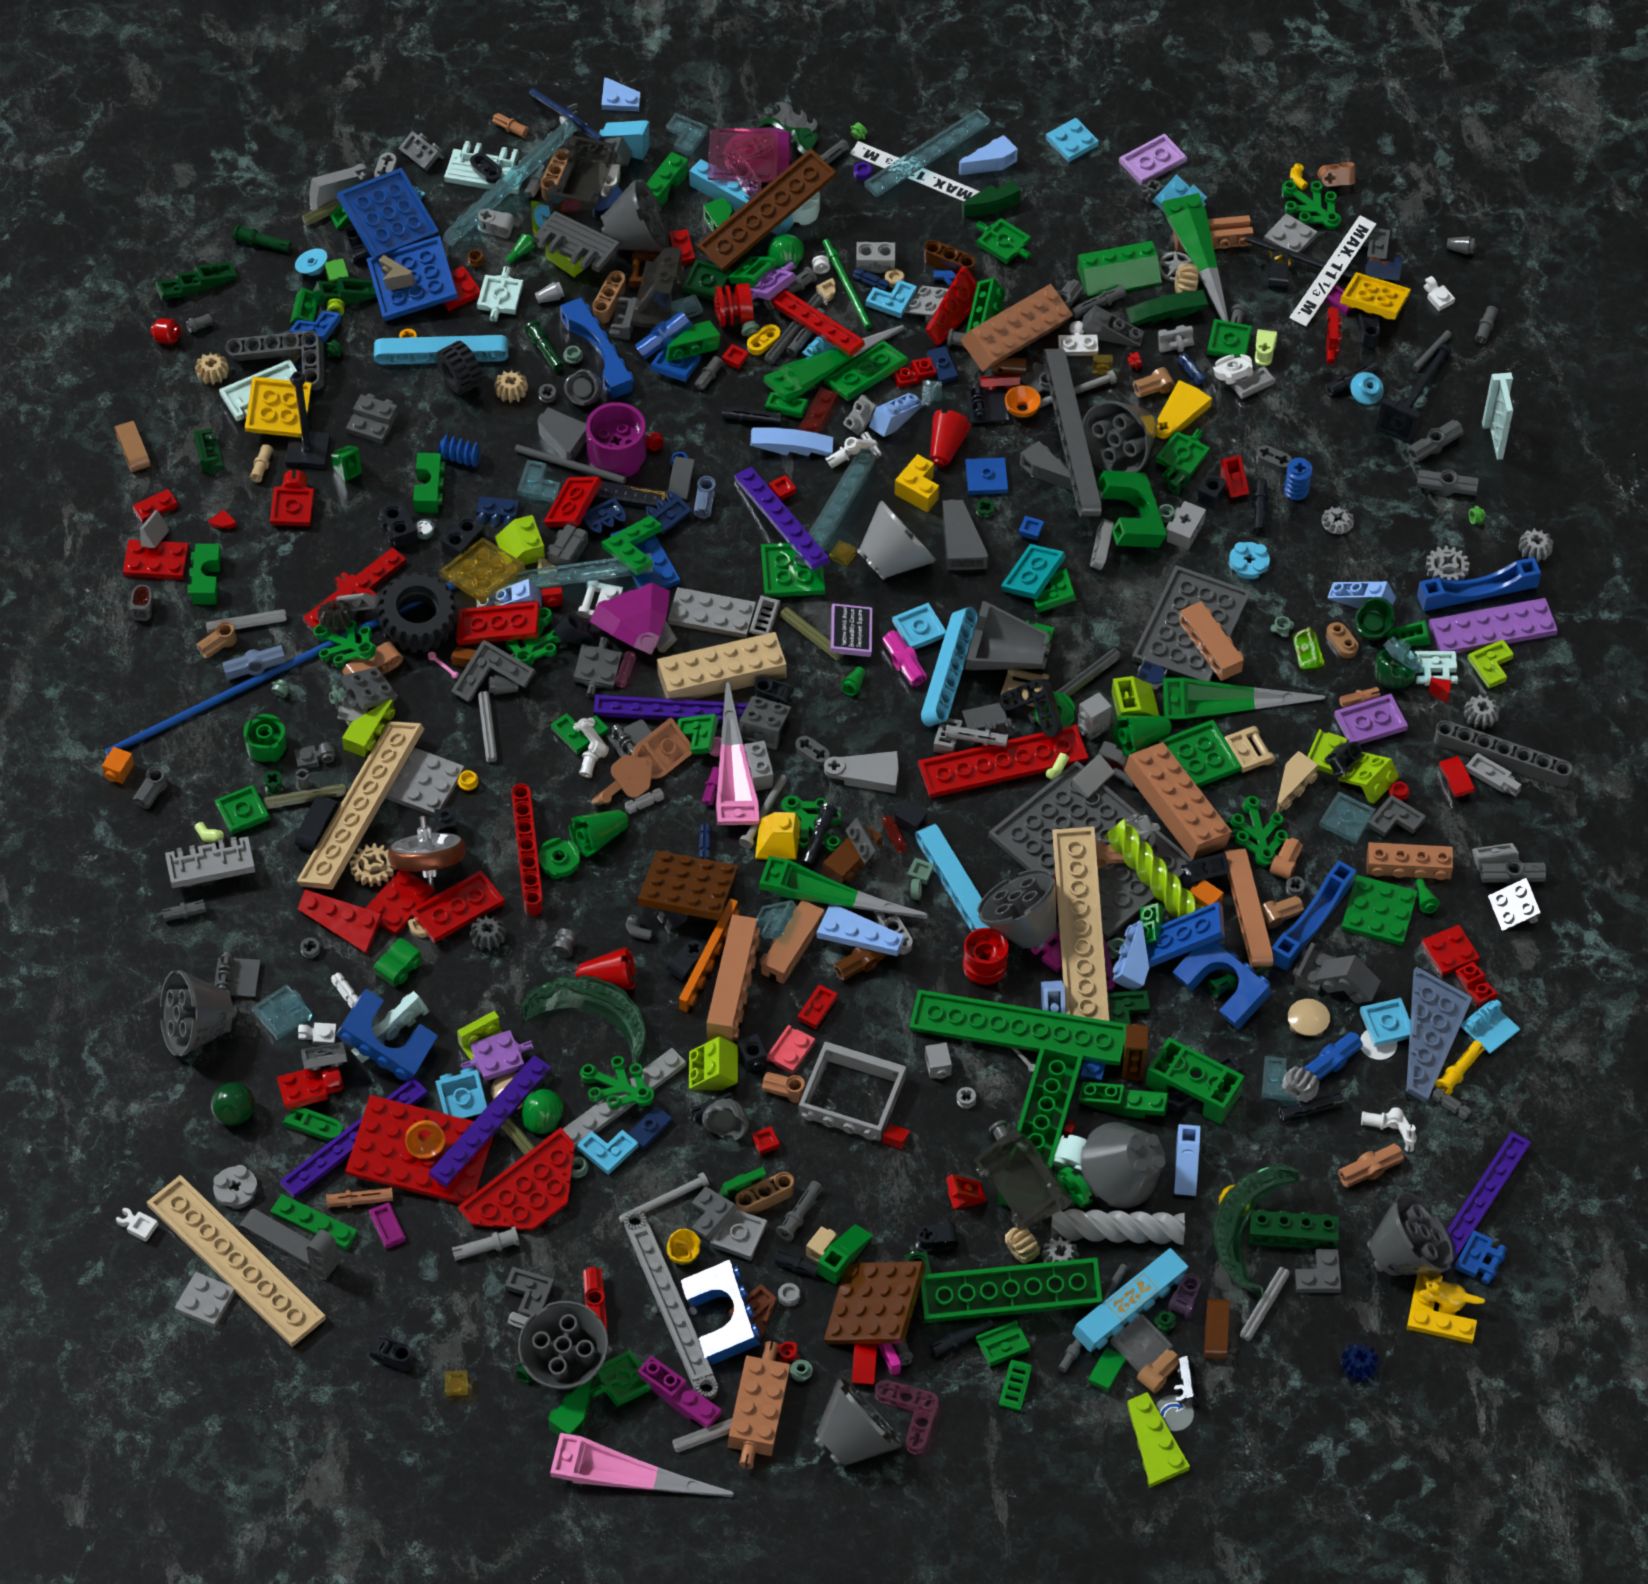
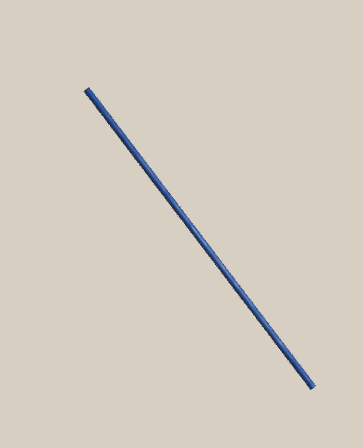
[105,558,504,756]

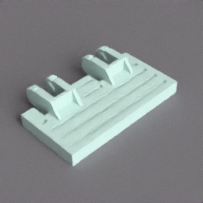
[444,141,527,194]
[219,359,297,421]

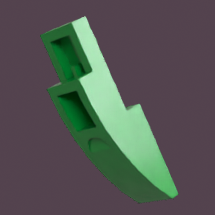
[1078,1082,1169,1119]

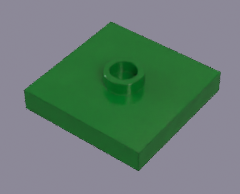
[1207,319,1252,358]
[215,785,270,835]
[719,1167,766,1199]

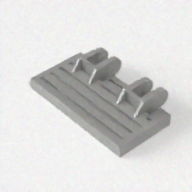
[165,837,255,888]

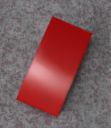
[892,357,937,389]
[1439,756,1475,797]
[1455,962,1497,1007]
[852,1344,877,1385]

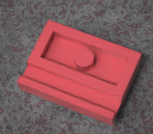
[767,1025,815,1075]

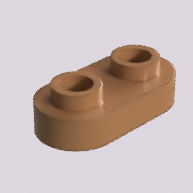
[1326,622,1358,658]

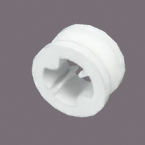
[812,255,830,274]

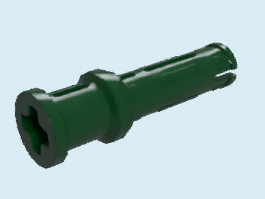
[233,224,292,253]
[524,320,564,372]
[1208,966,1270,998]

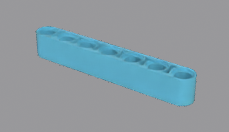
[374,335,508,365]
[921,607,978,727]
[915,824,990,931]

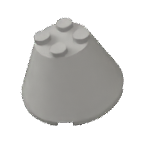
[857,501,935,580]

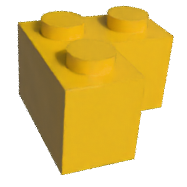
[895,454,939,513]

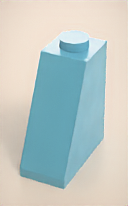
[599,121,650,160]

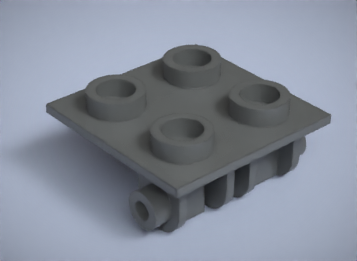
[962,703,1013,745]
[607,719,651,757]
[214,951,261,997]

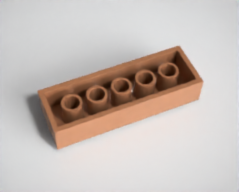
[960,284,1073,372]
[1124,742,1232,860]
[707,914,761,1043]

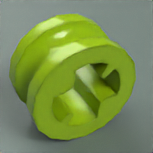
[327,299,344,316]

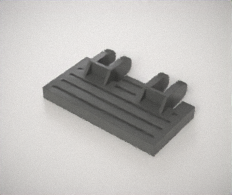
[534,211,620,272]

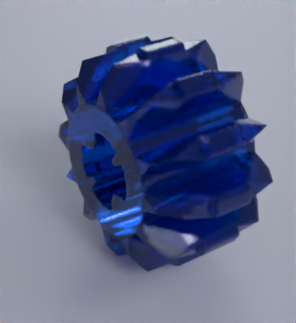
[1341,1342,1379,1381]

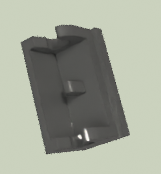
[609,297,638,340]

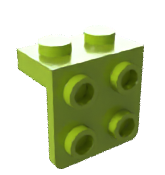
[1338,752,1399,804]

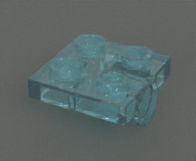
[252,984,312,1040]

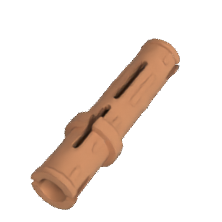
[326,1187,393,1208]

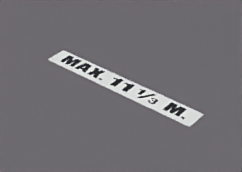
[850,141,980,201]
[1289,216,1376,326]

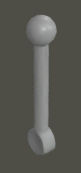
[1012,1048,1035,1073]

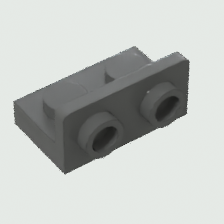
[398,131,444,171]
[1292,942,1334,995]

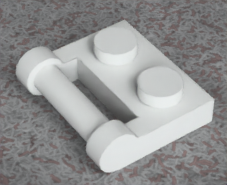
[577,579,623,619]

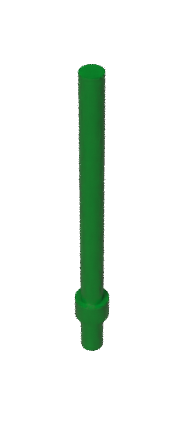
[822,239,872,329]

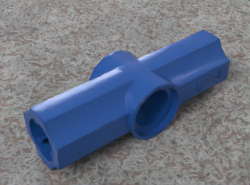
[635,310,692,359]
[1304,1032,1363,1081]

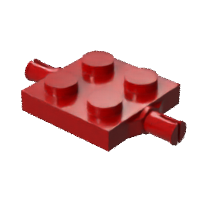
[1326,307,1342,364]

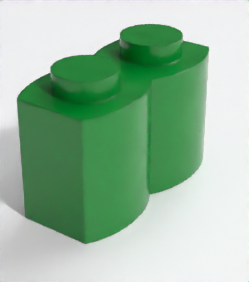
[374,938,422,988]

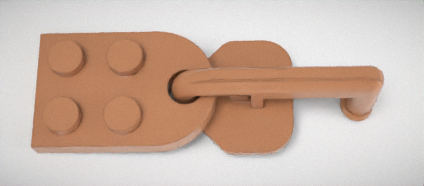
[592,717,692,806]

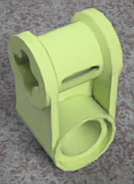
[1255,329,1277,366]

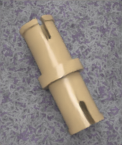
[250,445,273,482]

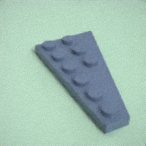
[1406,967,1473,1102]

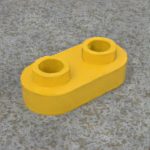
[747,324,780,355]

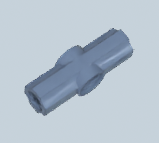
[222,645,287,680]

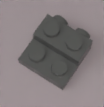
[346,394,398,444]

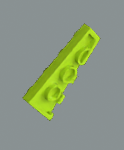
[1127,1392,1190,1488]

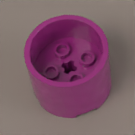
[586,402,647,477]

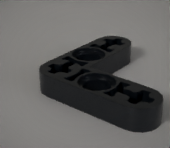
[999,679,1063,737]

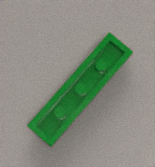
[270,1194,358,1251]

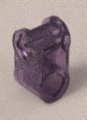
[1167,1273,1201,1319]

